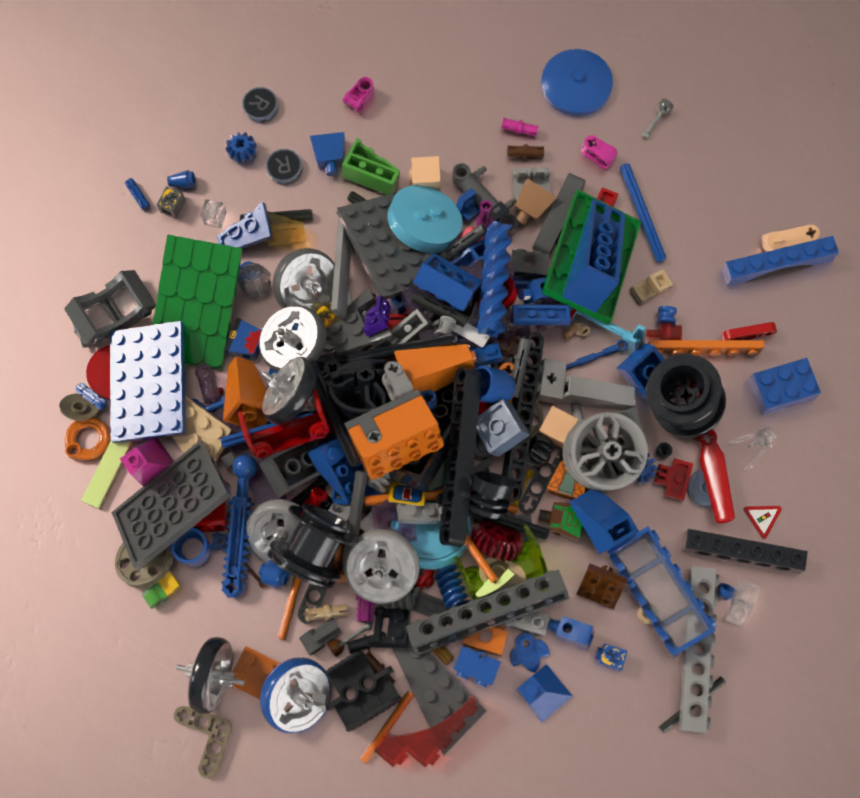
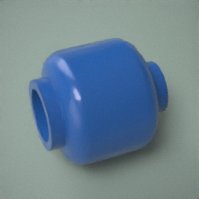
[259,560,290,588]

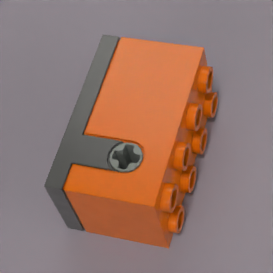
[344,389,444,481]

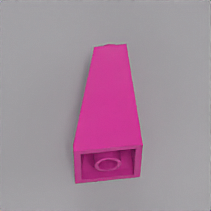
[120,438,174,486]

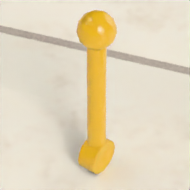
[513,470,534,506]

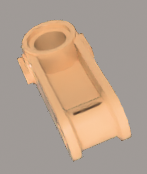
[762,225,820,252]

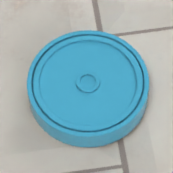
[387,185,462,253]
[391,500,471,570]

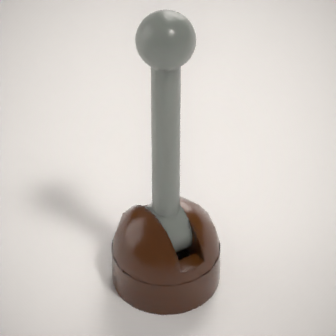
[327,622,372,657]

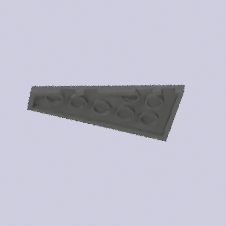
[392,636,487,756]

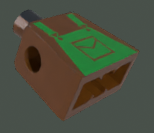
[538,502,582,543]

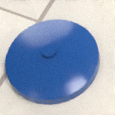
[541,49,613,116]

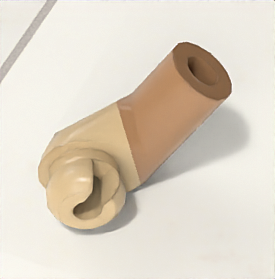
[561,323,590,341]

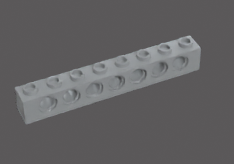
[678,566,719,734]

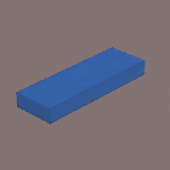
[511,305,571,325]

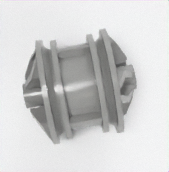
[563,412,648,490]

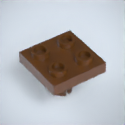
[577,563,628,609]

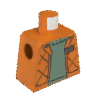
[545,461,585,501]

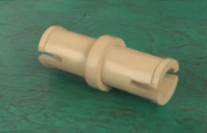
[305,604,348,622]

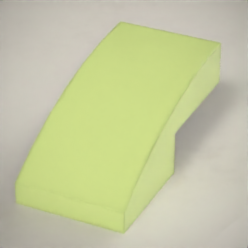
[475,569,514,597]

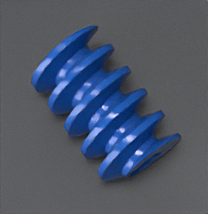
[435,565,470,610]

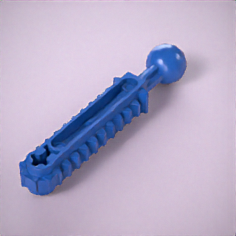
[221,454,258,598]

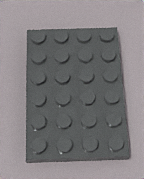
[336,192,439,300]
[112,440,232,571]

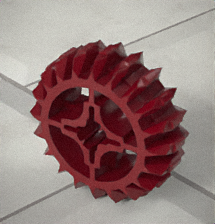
[471,519,524,562]

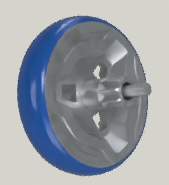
[260,657,331,734]

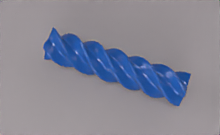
[477,221,513,338]

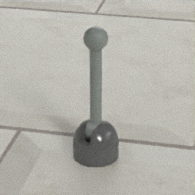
[642,99,674,138]

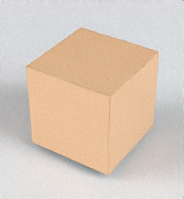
[409,156,440,191]
[538,406,578,451]

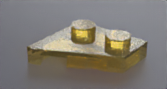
[267,211,306,247]

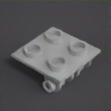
[512,167,550,201]

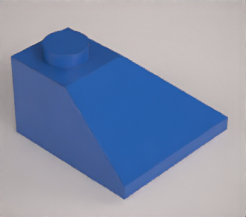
[516,664,573,723]

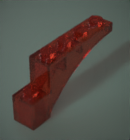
[374,695,480,768]

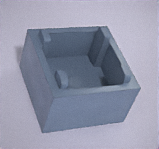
[477,399,530,457]

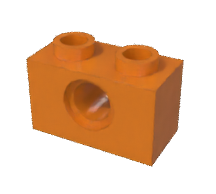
[462,625,508,657]

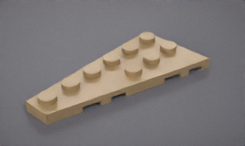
[172,395,235,463]

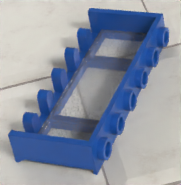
[607,527,717,658]

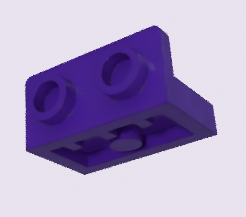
[363,295,391,337]

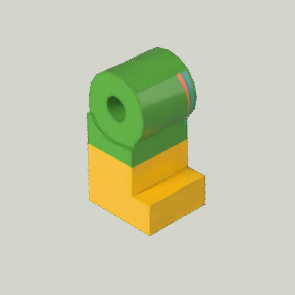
[142,571,183,609]

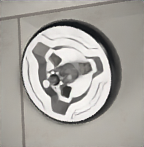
[261,356,318,425]
[176,637,245,714]

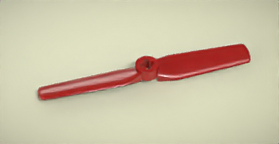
[687,383,735,523]

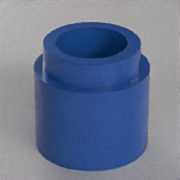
[474,366,515,404]
[170,527,211,567]

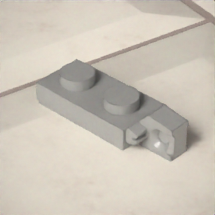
[396,503,442,525]

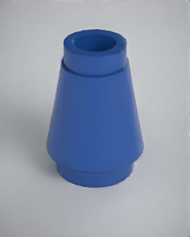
[167,170,196,188]

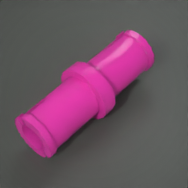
[501,117,538,137]

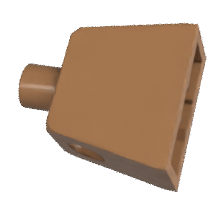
[514,178,557,226]

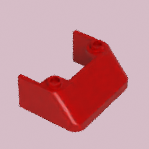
[238,388,329,458]

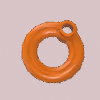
[64,417,111,461]

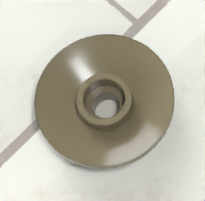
[59,393,99,421]

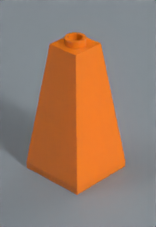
[394,344,477,393]
[223,356,268,429]

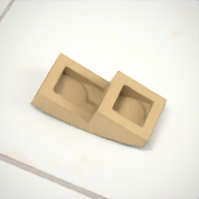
[629,270,674,305]

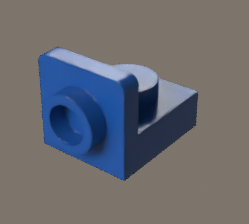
[456,188,480,222]

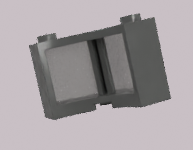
[64,270,156,345]

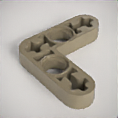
[174,706,232,778]

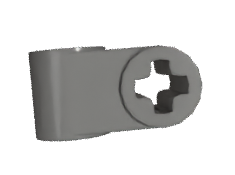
[382,361,413,401]

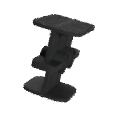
[325,651,402,732]

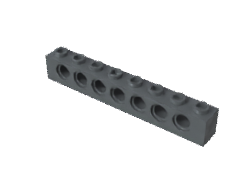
[406,569,570,656]

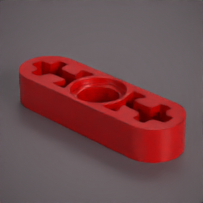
[721,322,777,340]

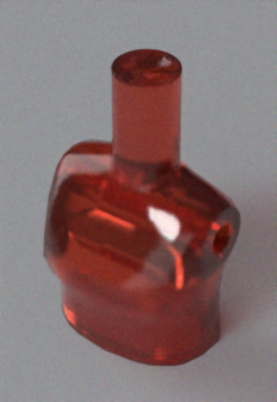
[646,323,682,340]

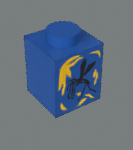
[595,643,628,672]

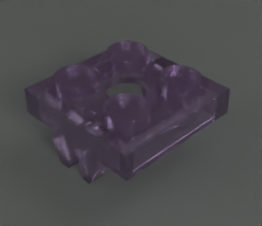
[371,499,417,541]

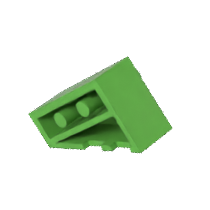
[342,138,400,195]

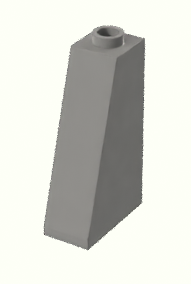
[557,376,636,410]

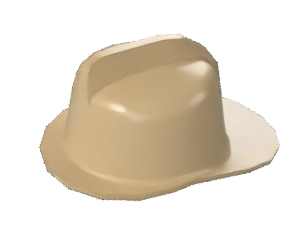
[479,557,526,591]

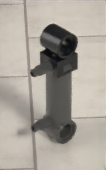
[452,163,518,237]

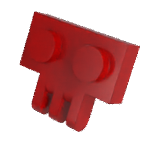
[653,458,693,502]

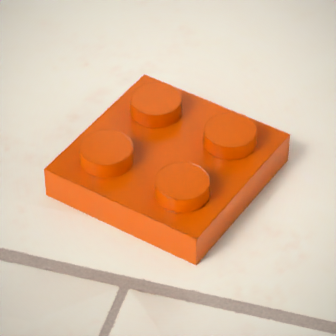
[232,646,280,700]

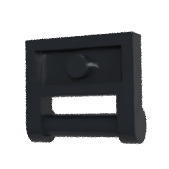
[370,606,411,648]

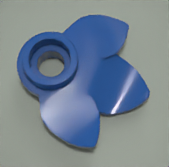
[510,632,550,672]

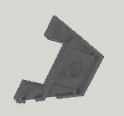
[326,287,395,357]

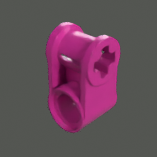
[343,77,375,113]
[581,135,618,169]

